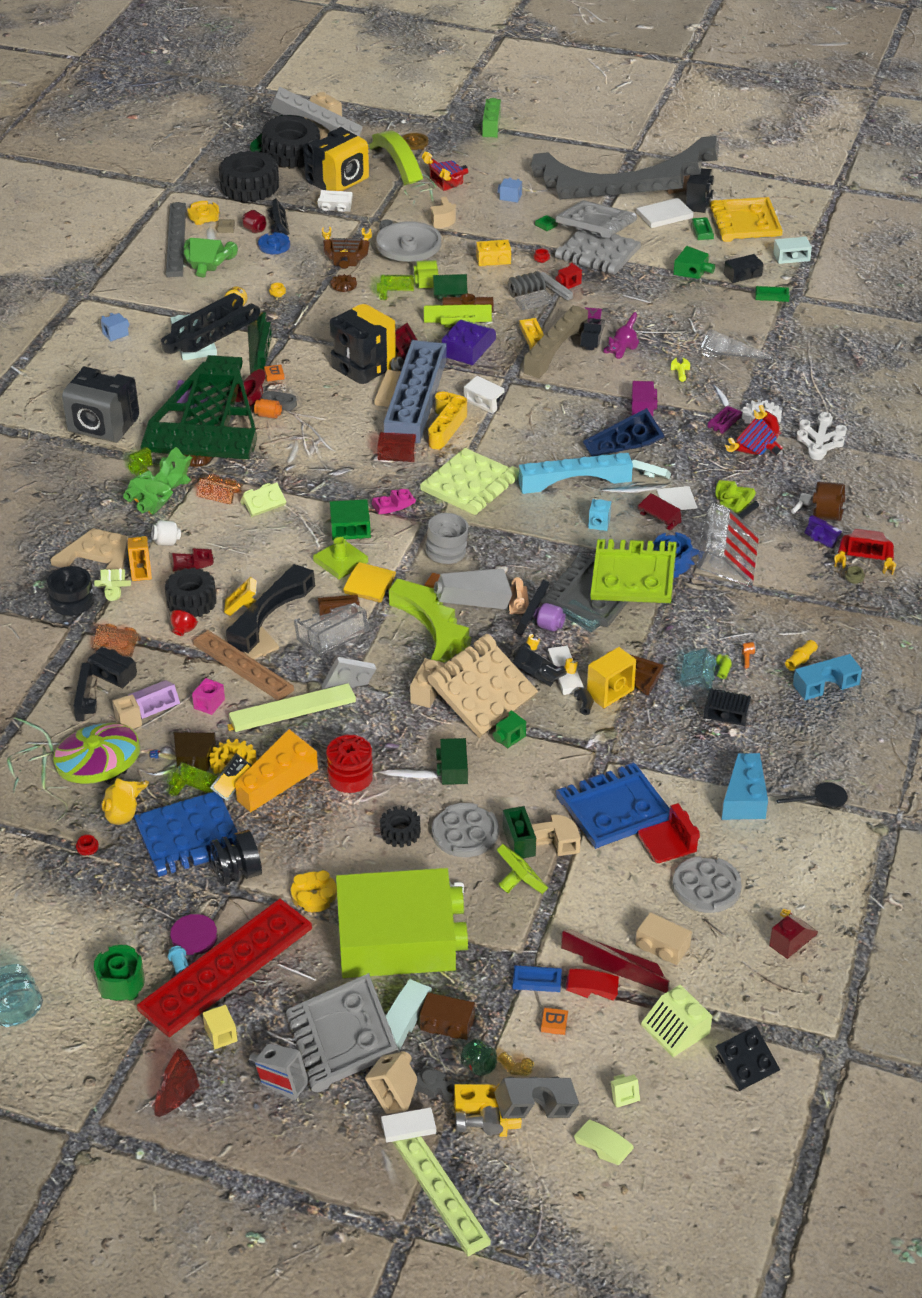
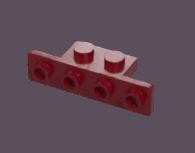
[395,323,418,360]

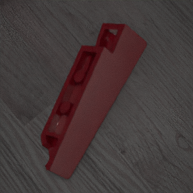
[561,929,670,993]

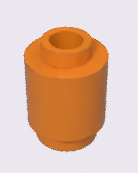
[254,399,282,419]

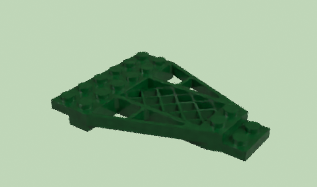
[140,355,257,460]

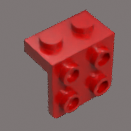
[638,803,700,863]

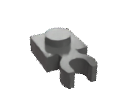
[415,1065,459,1102]

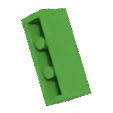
[483,98,501,138]

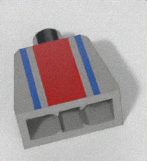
[249,1044,309,1100]

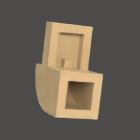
[431,197,456,228]
[531,815,581,856]

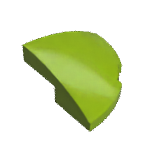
[715,480,756,513]

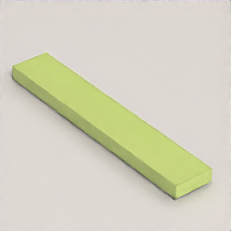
[229,683,356,732]
[392,1136,491,1257]

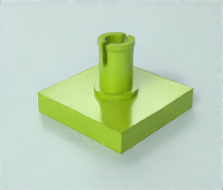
[313,537,368,579]
[497,844,548,894]

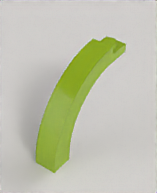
[369,130,423,186]

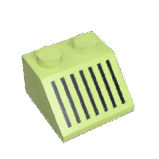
[641,985,712,1057]

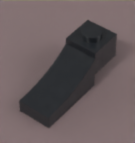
[580,318,606,350]

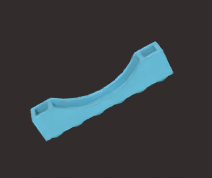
[519,453,633,494]

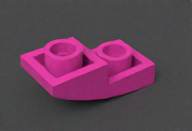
[372,489,416,515]

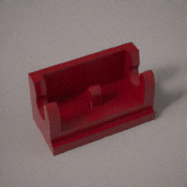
[638,493,682,531]

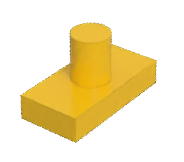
[224,577,257,616]

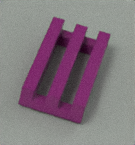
[707,405,742,434]

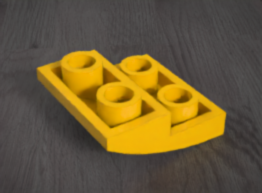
[343,562,396,603]

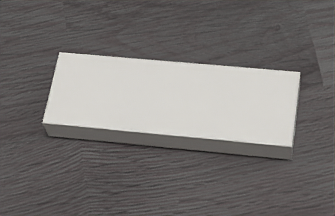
[548,646,583,695]

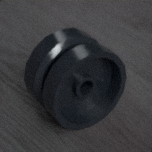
[47,566,94,616]

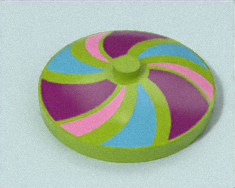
[53,723,140,784]

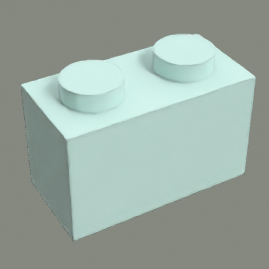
[773,237,812,264]

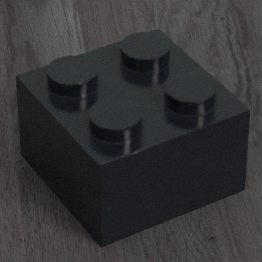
[687,168,715,213]

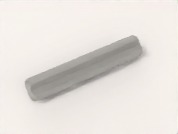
[541,272,573,301]

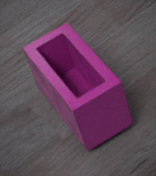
[632,381,658,417]

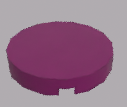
[170,914,217,955]

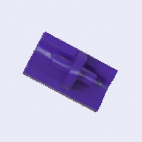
[804,515,842,549]

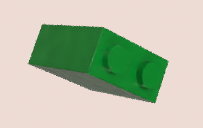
[329,499,371,540]

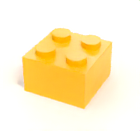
[587,647,636,708]

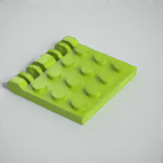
[591,539,677,603]

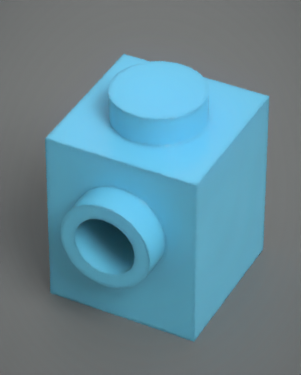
[589,499,611,531]

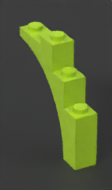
[389,578,471,663]

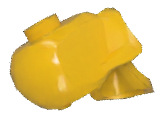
[102,778,149,825]

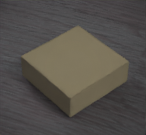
[217,219,235,233]

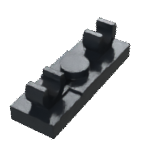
[267,198,290,235]

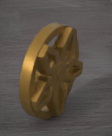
[402,133,428,150]

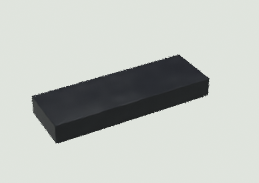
[515,579,549,636]

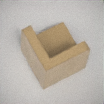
[113,694,142,729]

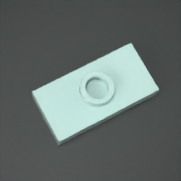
[632,460,671,479]

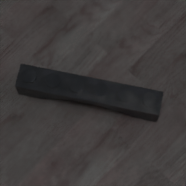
[226,564,316,653]

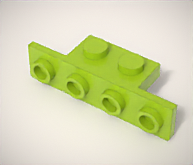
[424,304,492,328]

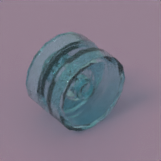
[0,964,43,1027]

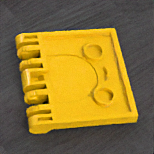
[710,197,783,242]

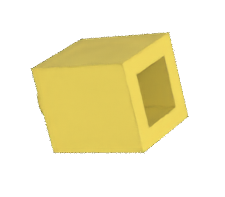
[203,1005,237,1050]

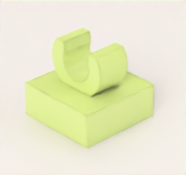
[611,1074,640,1107]

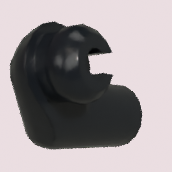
[574,687,594,715]

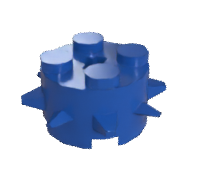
[653,532,700,578]

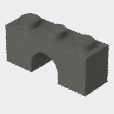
[494,1076,580,1119]

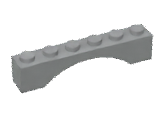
[270,86,363,136]

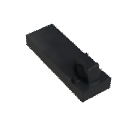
[73,663,97,721]

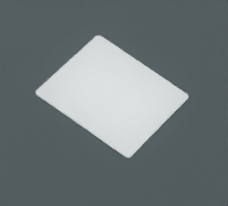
[657,486,697,510]

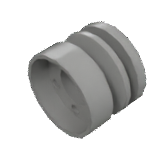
[426,513,469,564]

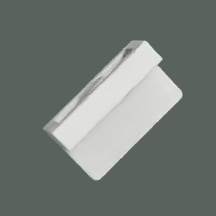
[464,376,504,414]

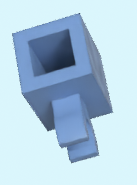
[498,178,522,203]
[101,313,129,342]

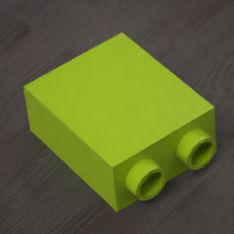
[336,868,468,978]

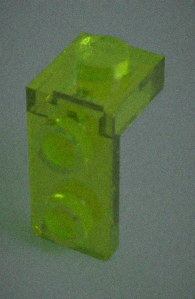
[377,275,414,300]
[128,447,153,476]
[167,763,218,796]

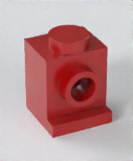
[555,263,582,289]

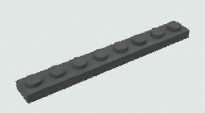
[166,202,187,277]

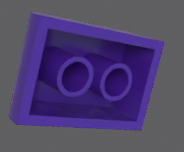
[442,319,496,366]

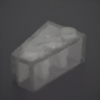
[294,603,369,656]

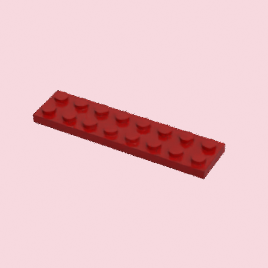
[137,898,312,1038]

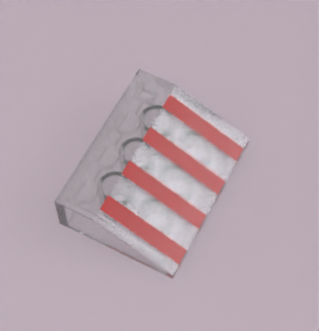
[696,503,759,588]

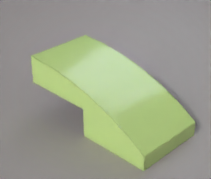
[574,1119,634,1165]

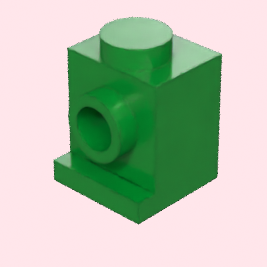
[493,710,526,749]

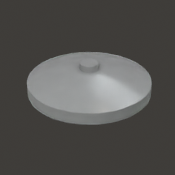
[376,221,441,262]

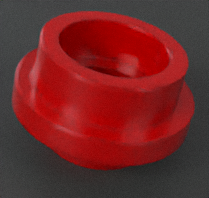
[534,249,550,263]
[76,834,99,856]

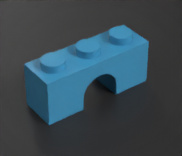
[793,654,862,701]

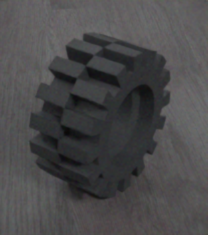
[380,806,421,848]

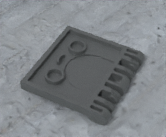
[541,554,629,628]

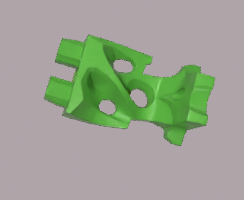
[123,447,192,515]

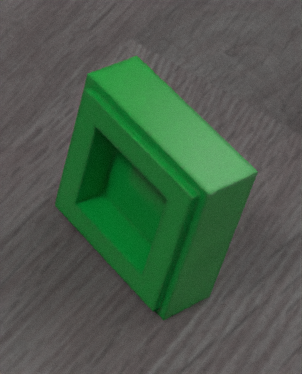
[535,215,558,232]

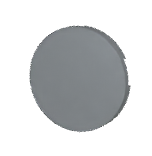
[432,803,499,857]
[672,856,742,913]

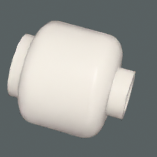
[151,520,181,546]

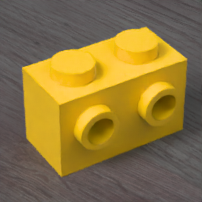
[476,240,511,266]

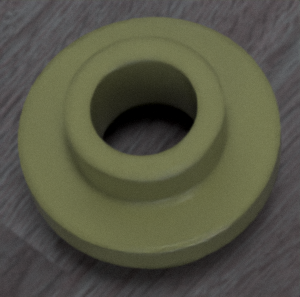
[845,566,865,584]

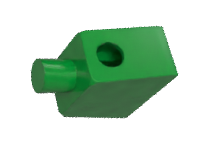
[673,246,715,279]

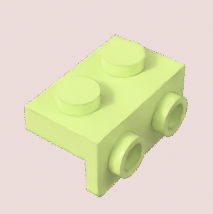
[240,483,286,517]

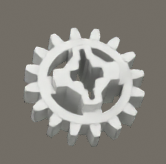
[742,400,782,424]

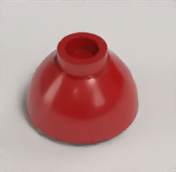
[170,610,198,636]

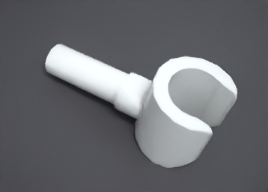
[791,493,812,514]

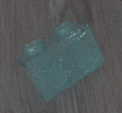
[680,648,717,690]

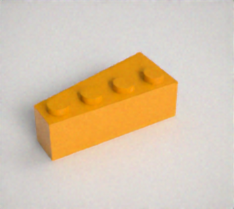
[235,729,318,813]

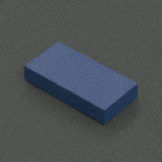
[513,965,562,992]

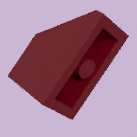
[769,915,818,959]

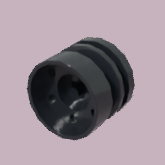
[210,829,262,886]

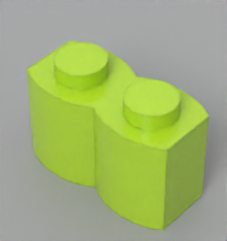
[414,260,438,288]

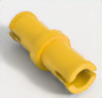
[785,640,818,671]

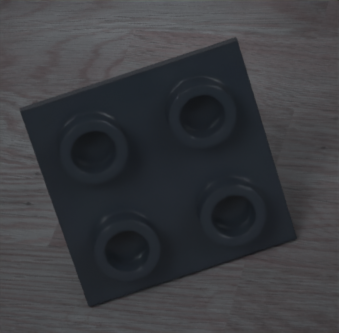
[715,1026,780,1091]

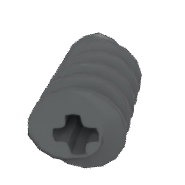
[508,271,546,298]

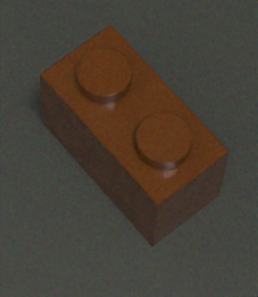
[420,992,475,1040]

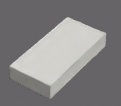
[381,1107,436,1143]

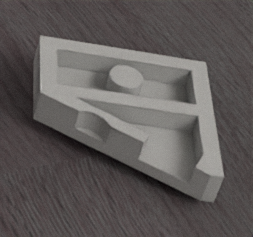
[321,657,376,690]

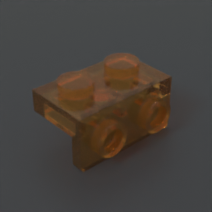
[197,474,243,504]
[92,624,141,657]

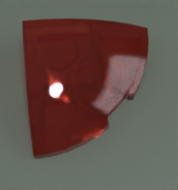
[155,1048,199,1117]

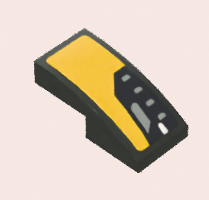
[209,753,252,801]

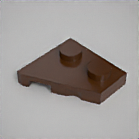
[630,654,664,696]

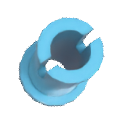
[168,946,189,975]

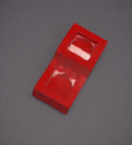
[566,969,619,1001]

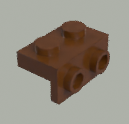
[318,595,360,620]

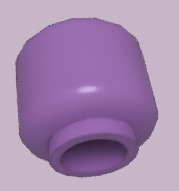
[534,603,566,632]

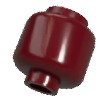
[242,210,267,234]

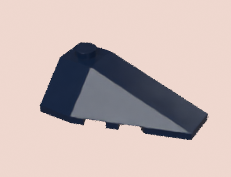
[583,408,665,457]

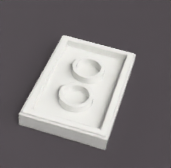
[636,198,694,228]

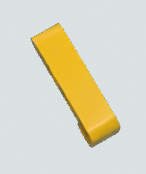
[428,391,467,449]

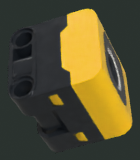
[304,127,369,191]
[330,304,396,384]

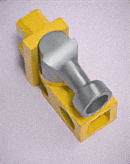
[454,1084,522,1137]

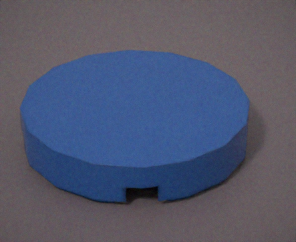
[258,232,290,255]

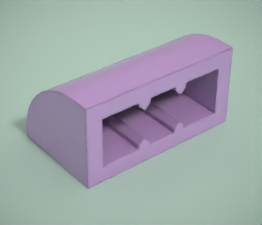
[128,680,180,719]

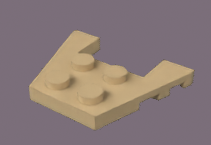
[50,528,128,569]

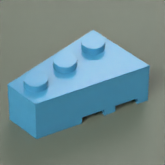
[722,753,768,820]

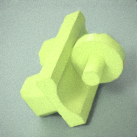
[94,569,131,601]

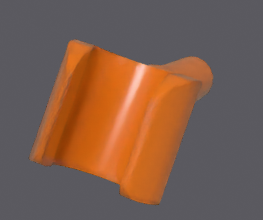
[742,642,755,669]

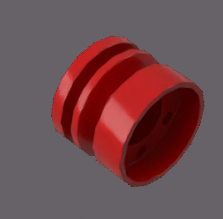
[326,735,373,793]

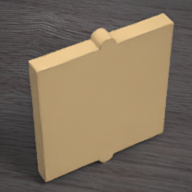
[243,626,279,659]

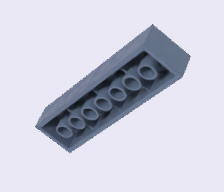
[384,340,447,443]

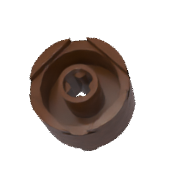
[813,481,845,521]

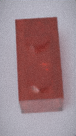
[377,432,417,462]

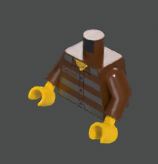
[322,227,372,269]

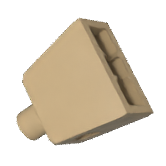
[365,1051,417,1114]

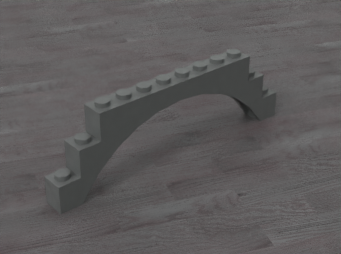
[531,136,719,200]

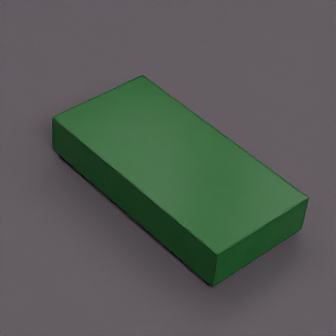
[692,217,714,240]
[755,286,790,302]

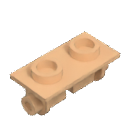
[509,577,529,614]

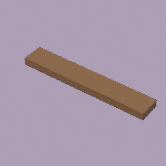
[193,630,294,701]

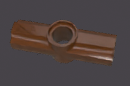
[443,293,494,312]

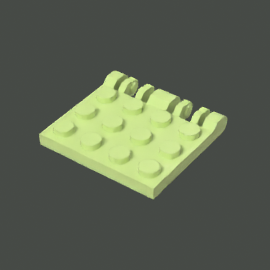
[420,448,519,515]

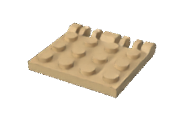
[427,634,538,738]

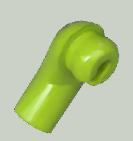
[716,654,732,679]

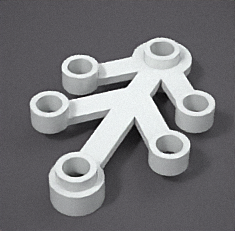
[796,412,847,460]

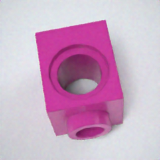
[192,678,225,715]

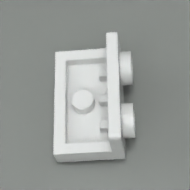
[317,190,353,212]

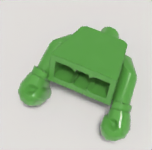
[183,238,238,277]

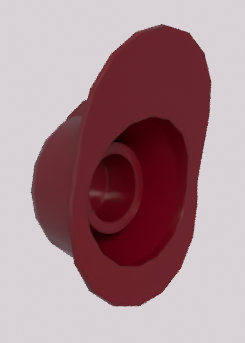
[235,369,266,406]

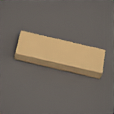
[375,370,401,407]

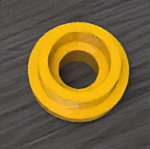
[269,282,286,297]

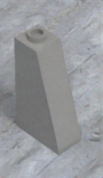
[434,569,512,609]

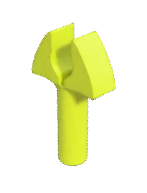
[671,358,690,382]

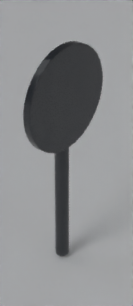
[776,782,848,807]

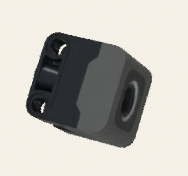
[62,366,139,443]

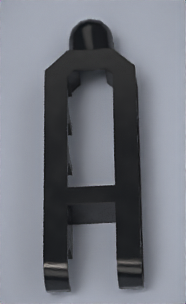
[161,293,260,354]

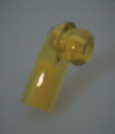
[498,1052,534,1076]

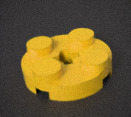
[187,201,220,225]
[291,870,337,912]

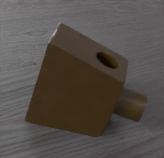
[174,732,217,778]

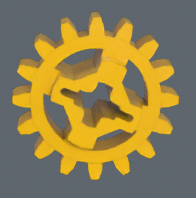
[209,739,257,774]

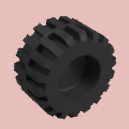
[165,568,217,617]

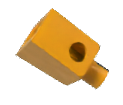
[128,536,152,581]

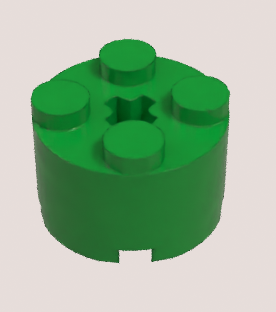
[94,945,145,1001]

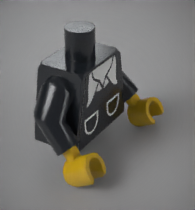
[512,634,578,687]

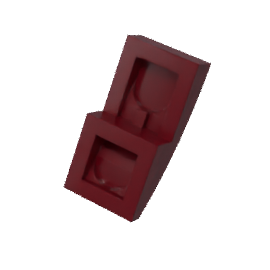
[171,548,214,571]

